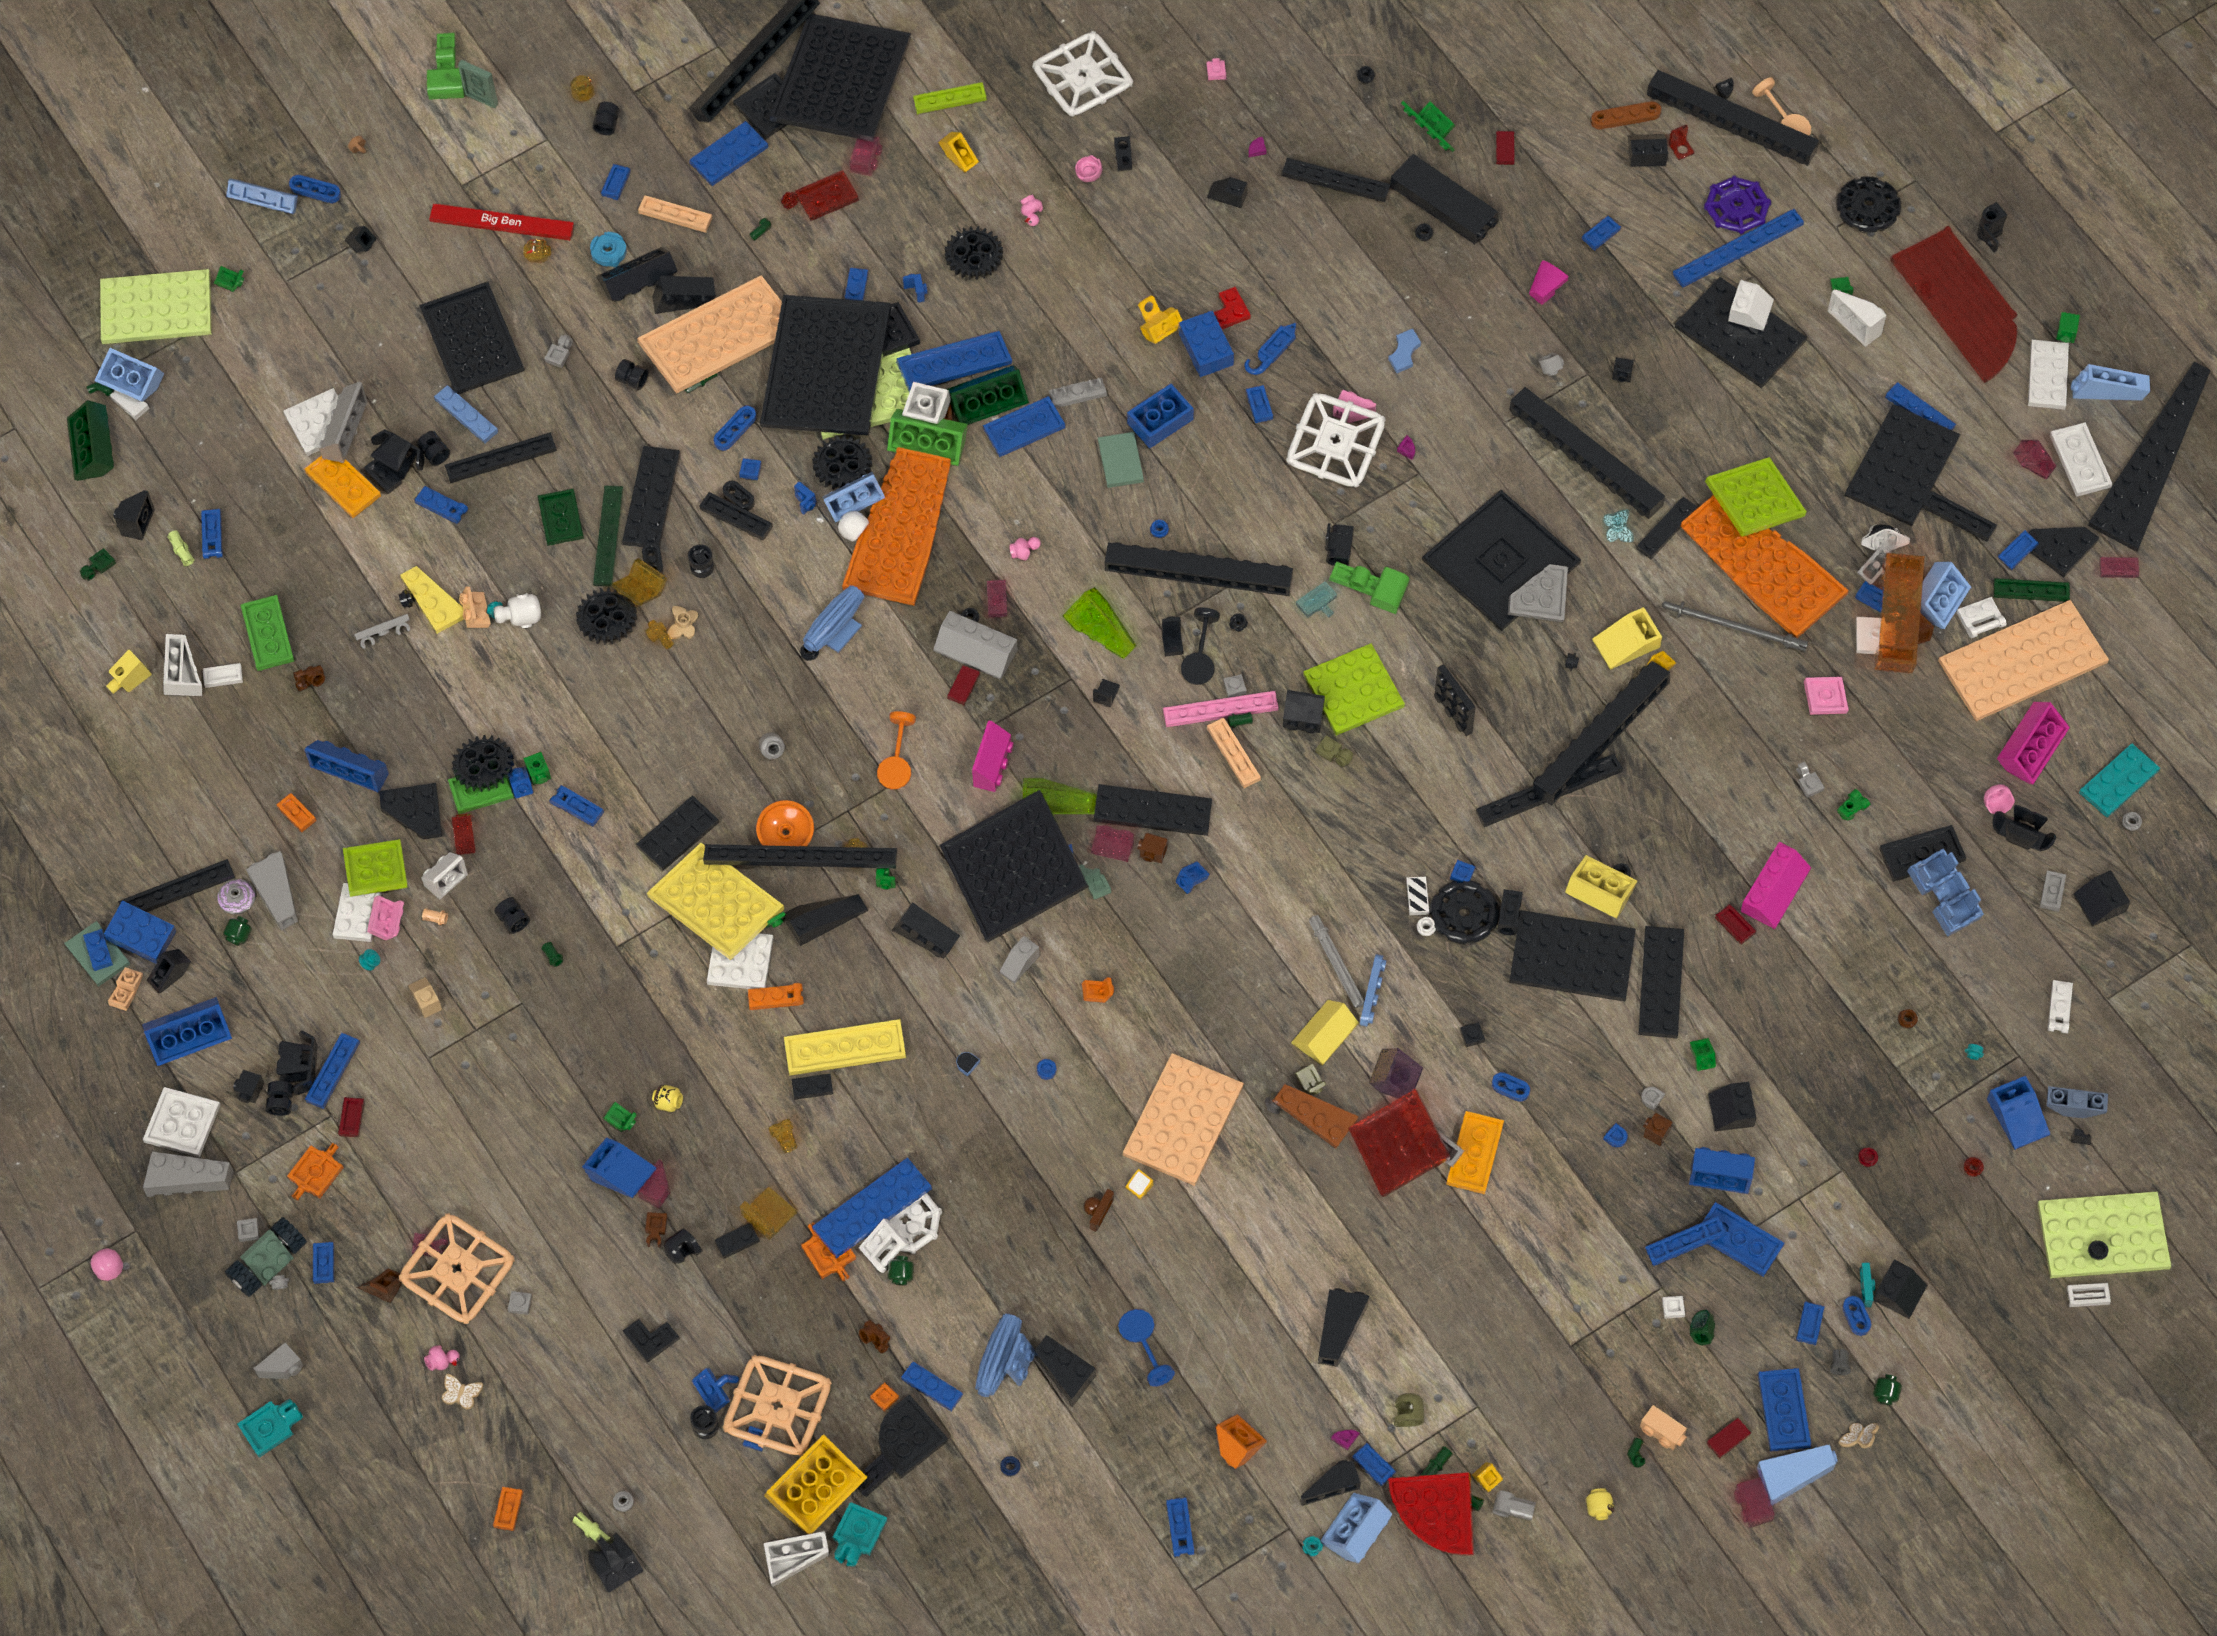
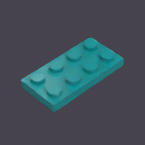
[2079,744,2160,818]

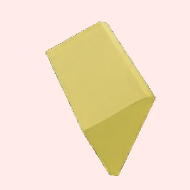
[1292,1000,1359,1066]

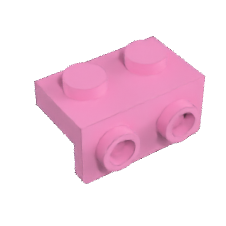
[367,895,404,941]

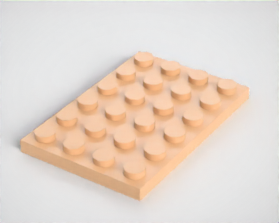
[1123,1053,1244,1186]

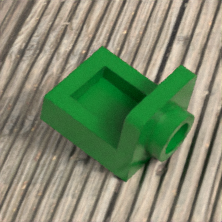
[214,266,244,292]
[602,1102,637,1132]

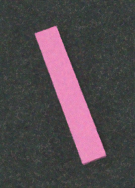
[1163,691,1278,727]

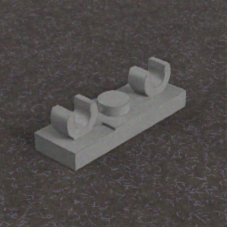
[1049,378,1107,408]
[354,614,410,649]

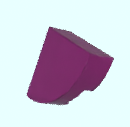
[1248,136,1266,157]
[1397,435,1415,460]
[1331,1429,1360,1451]

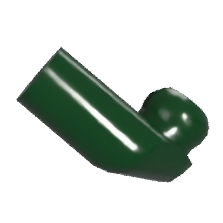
[749,218,771,241]
[86,382,114,397]
[1627,1438,1646,1468]

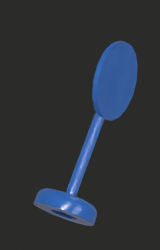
[1118,1309,1175,1387]

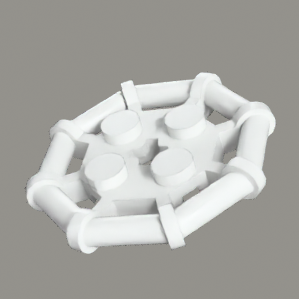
[885,1193,942,1254]

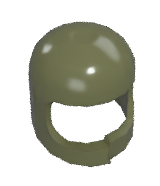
[1393,1393,1424,1427]

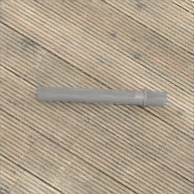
[1309,915,1364,1008]

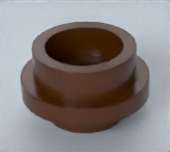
[1898,1009,1918,1028]

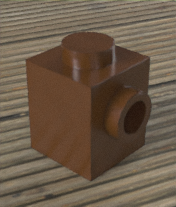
[1137,833,1168,864]
[1643,1112,1673,1147]

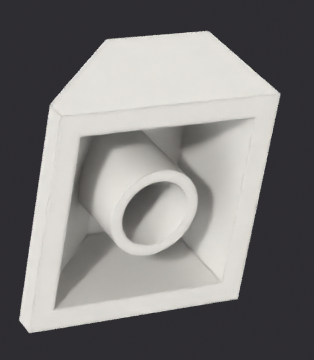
[1728,280,1774,331]
[902,382,951,424]
[422,852,468,900]

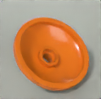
[756,800,814,846]

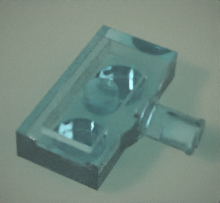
[1296,582,1337,618]

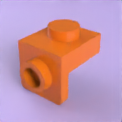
[1082,977,1114,1003]

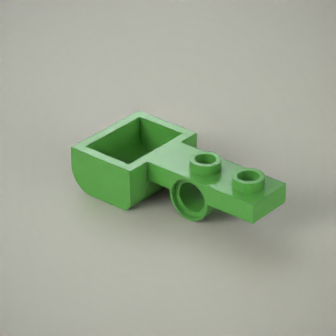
[427,33,465,100]
[1329,562,1410,614]

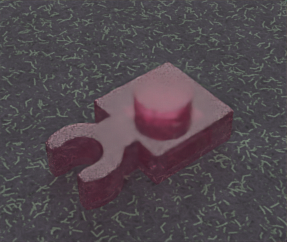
[412,1233,448,1257]

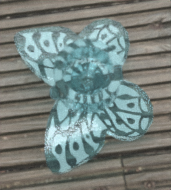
[1603,509,1634,542]

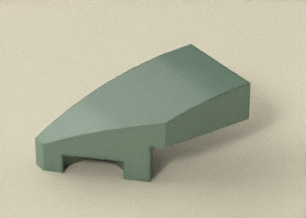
[1079,865,1112,900]

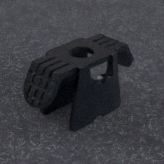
[371,429,425,480]
[1992,805,2056,852]
[276,1031,318,1095]

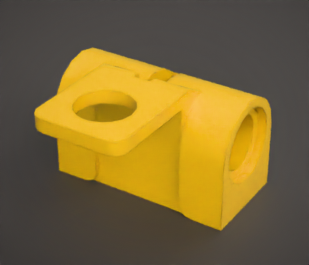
[1138,295,1182,344]

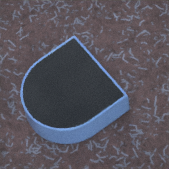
[956,1052,980,1076]

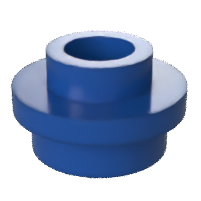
[1150,520,1169,538]

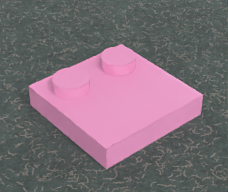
[1804,677,1848,715]

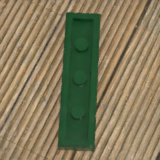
[1993,578,2070,602]

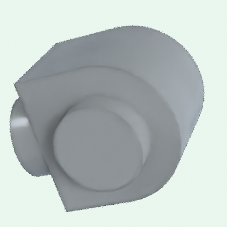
[1539,353,1564,376]

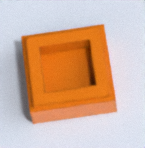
[870,1382,899,1412]

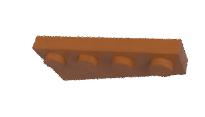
[1273,1084,1359,1149]

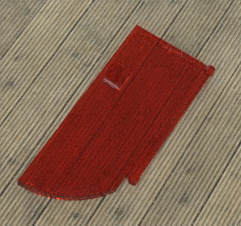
[1890,226,2018,383]

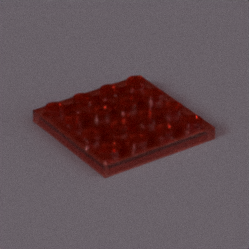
[1348,1089,1451,1197]

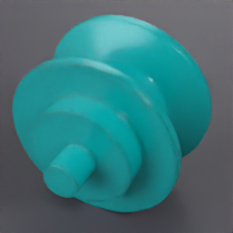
[359,949,381,971]

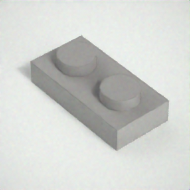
[2039,870,2066,912]

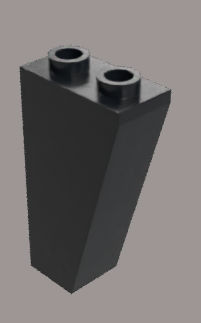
[1318,1288,1369,1367]

